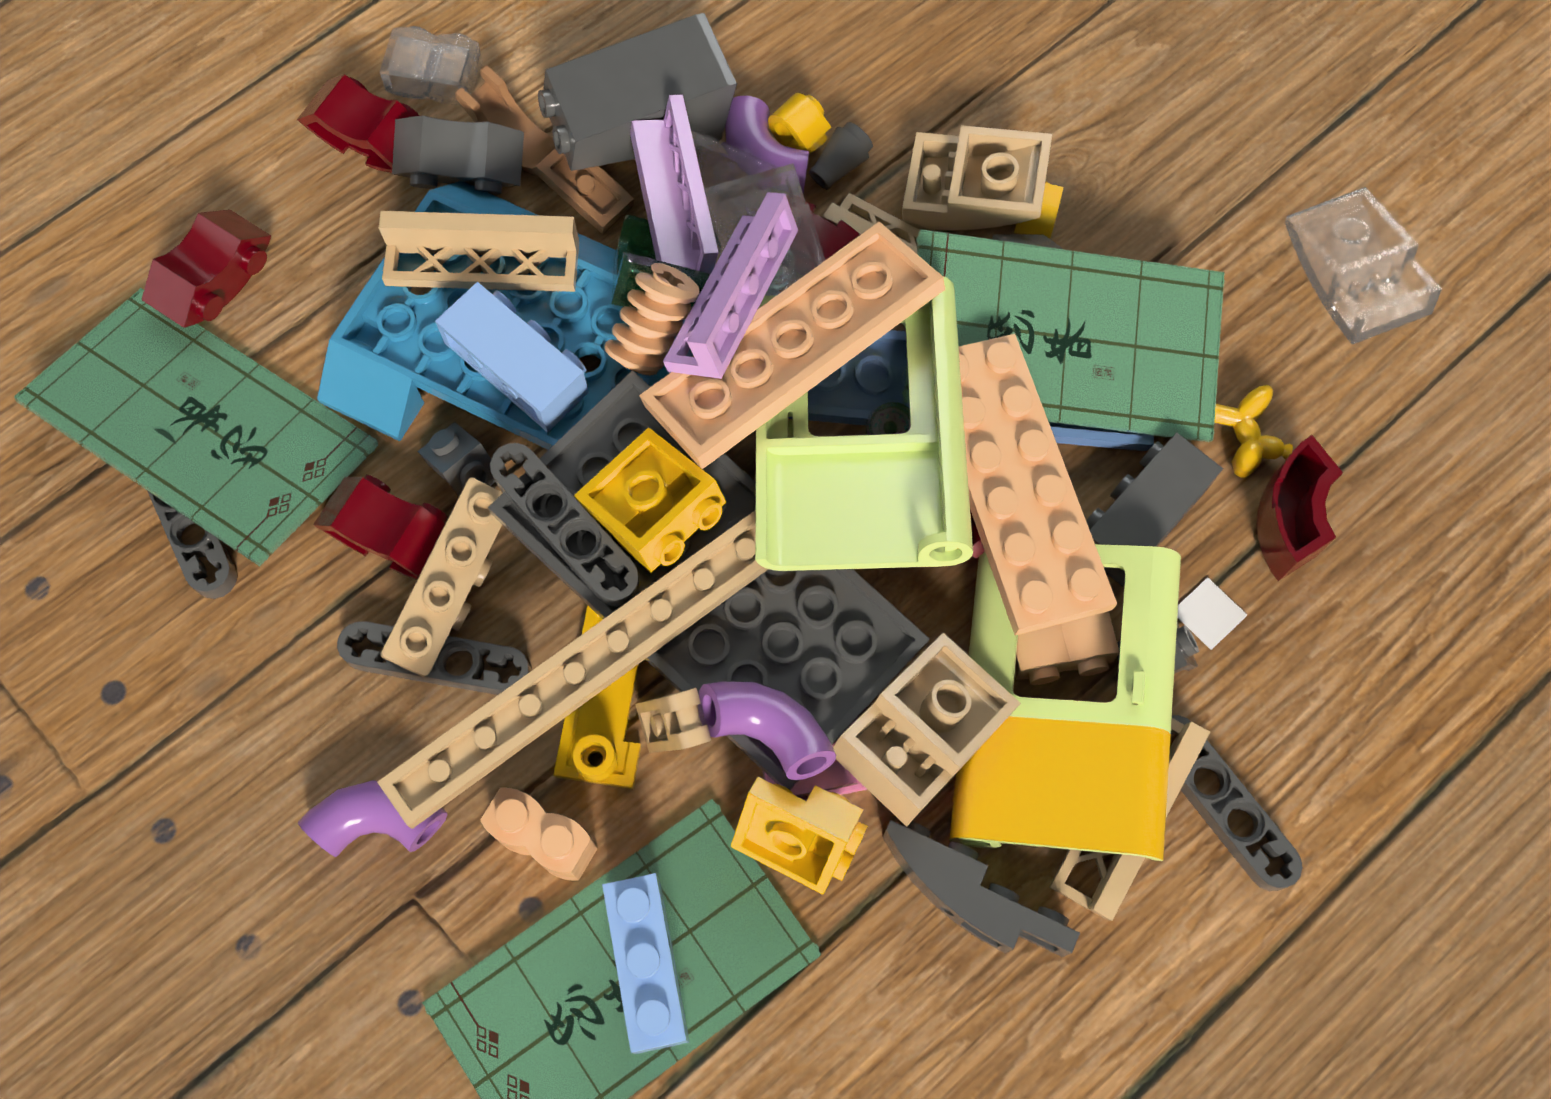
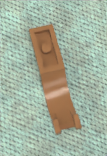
[455,65,634,235]

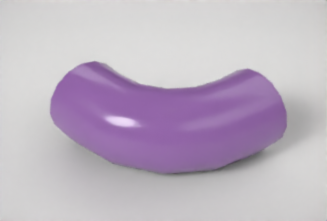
[725,96,809,196]
[698,682,837,780]
[298,780,447,857]

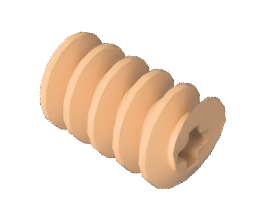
[604,263,699,376]

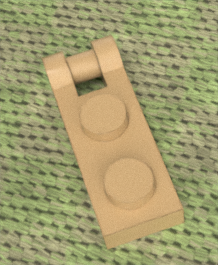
[635,688,712,753]

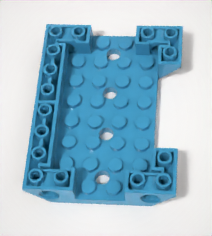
[317,181,702,450]

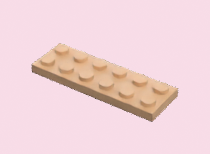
[639,222,945,469]
[959,334,1117,636]

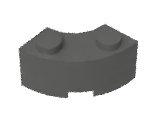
[392,115,524,195]

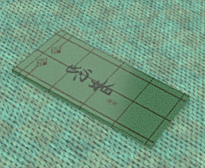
[902,230,1225,442]
[14,288,378,566]
[422,799,821,1099]

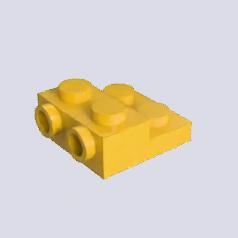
[574,427,726,572]
[730,777,868,895]

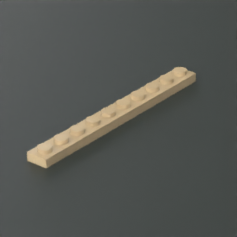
[377,510,768,829]

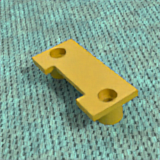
[553,605,641,789]

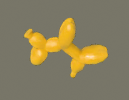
[1211,385,1293,478]

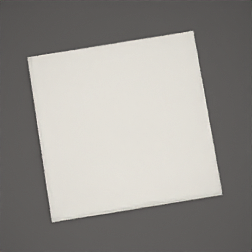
[1177,577,1247,650]

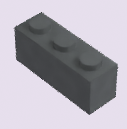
[1086,432,1224,587]

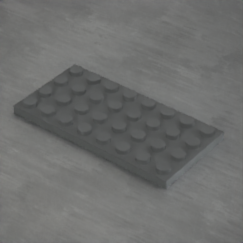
[488,370,930,790]

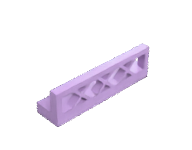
[630,95,719,286]
[663,192,798,379]

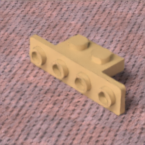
[381,478,503,677]

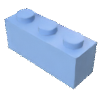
[435,282,589,432]
[602,873,690,1054]

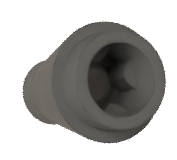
[809,122,873,190]

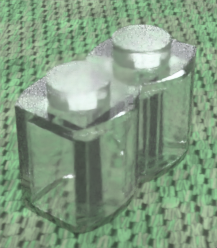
[379,26,483,106]

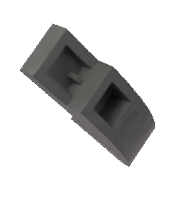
[883,820,1080,957]

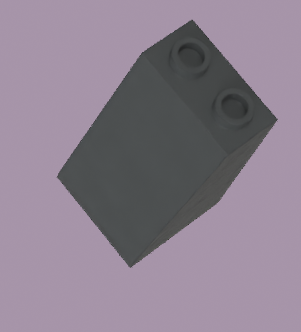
[538,13,737,171]

